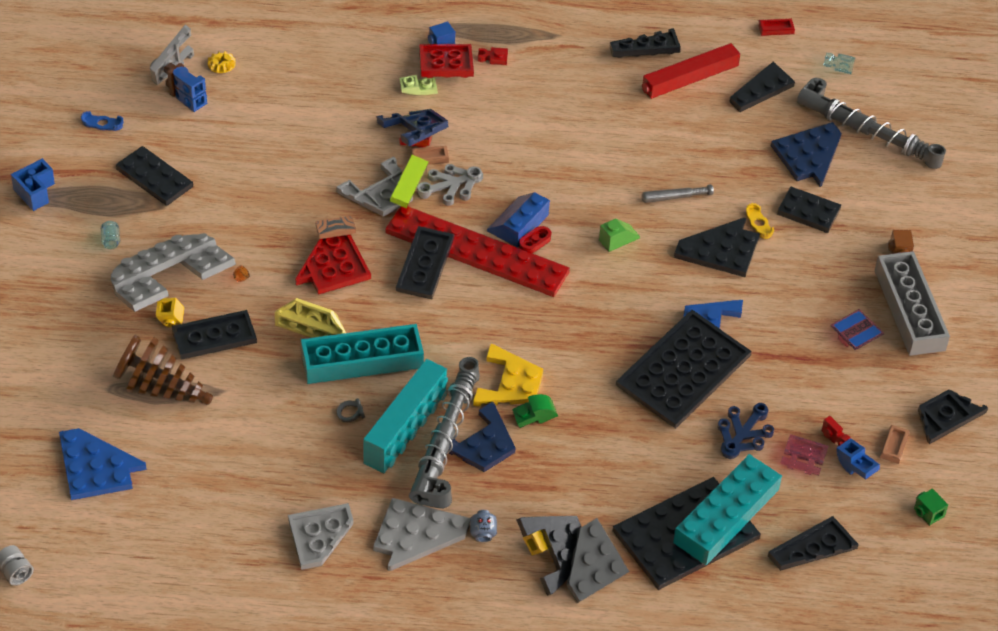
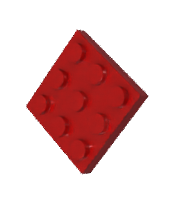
[419,44,474,78]

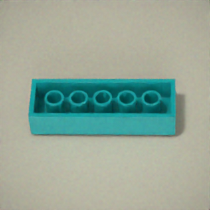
[301,324,424,384]
[363,359,448,474]
[673,454,782,565]

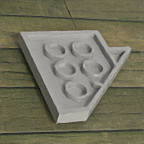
[373,498,470,571]

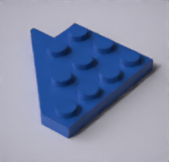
[59,428,147,500]

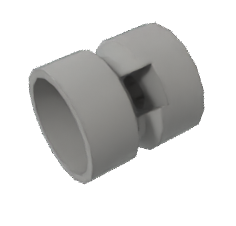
[0,545,34,586]

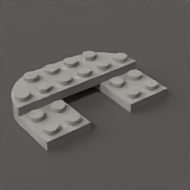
[111,233,236,312]

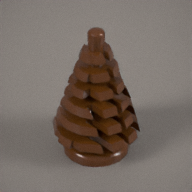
[113,335,213,405]

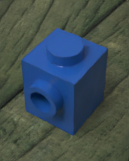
[428,21,456,44]

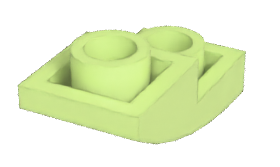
[399,75,438,95]

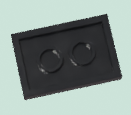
[777,186,842,233]

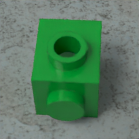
[914,488,948,526]

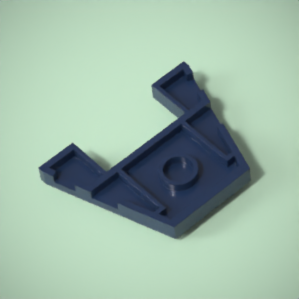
[376,109,449,146]
[448,402,516,472]

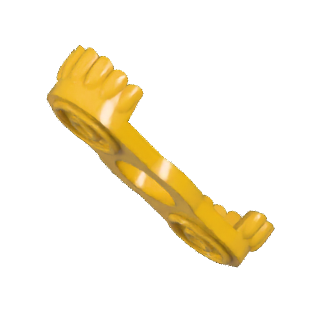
[746,203,774,239]

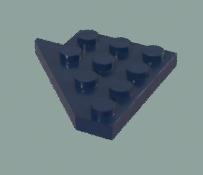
[771,122,842,187]

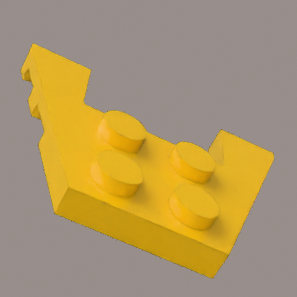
[473,344,544,406]

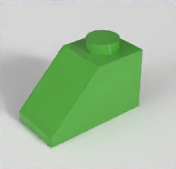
[599,219,640,252]

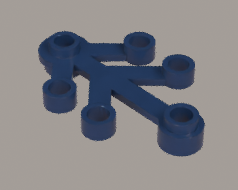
[718,403,774,459]

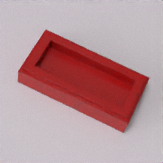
[758,18,795,36]

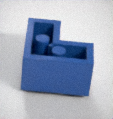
[11,158,55,211]

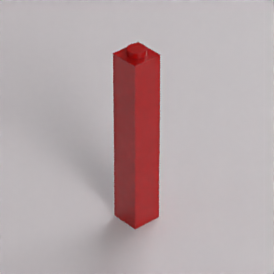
[642,43,741,99]

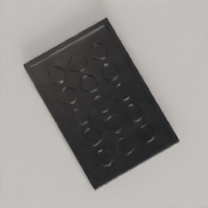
[616,310,752,429]
[612,477,761,590]

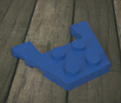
[683,300,743,329]

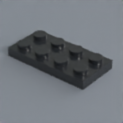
[116,146,193,206]
[396,226,454,300]
[172,310,257,360]

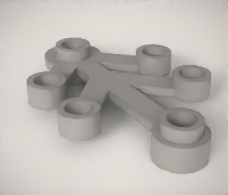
[417,164,483,206]

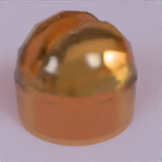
[233,265,250,282]

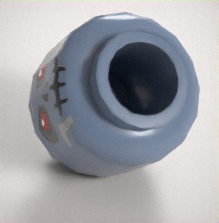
[470,510,497,542]

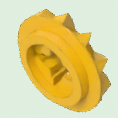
[207,51,236,73]

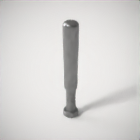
[642,184,714,203]

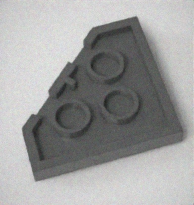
[567,518,630,603]

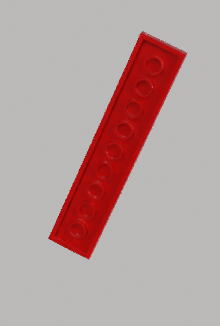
[385,206,570,297]

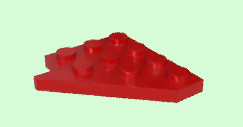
[295,234,371,295]

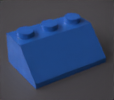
[487,192,550,248]

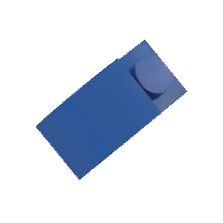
[837,438,880,480]

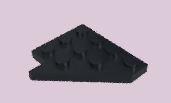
[674,218,760,277]

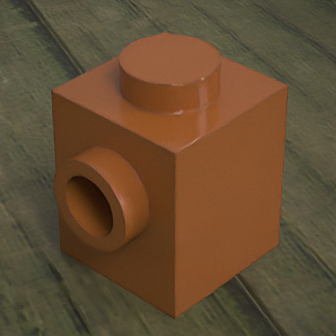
[888,230,914,254]

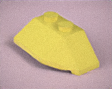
[275,298,346,338]

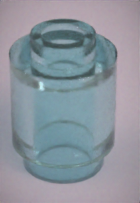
[100,221,120,249]

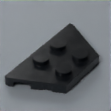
[918,389,988,444]

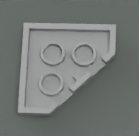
[288,503,353,570]

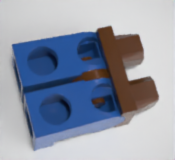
[164,63,207,112]

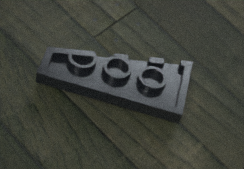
[610,28,681,58]

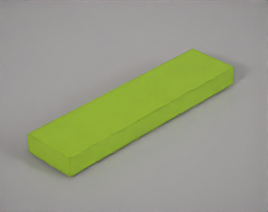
[390,155,429,208]

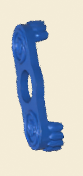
[81,111,124,131]

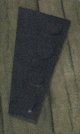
[729,61,795,112]
[768,516,859,571]

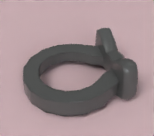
[336,398,365,423]

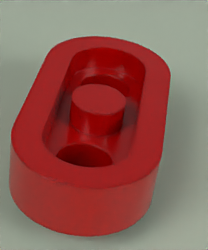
[519,226,552,253]

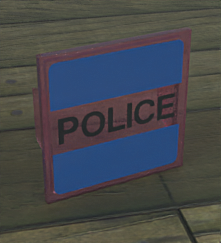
[830,309,884,350]

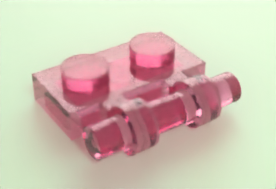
[780,434,829,476]

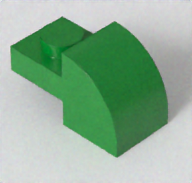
[512,394,558,428]

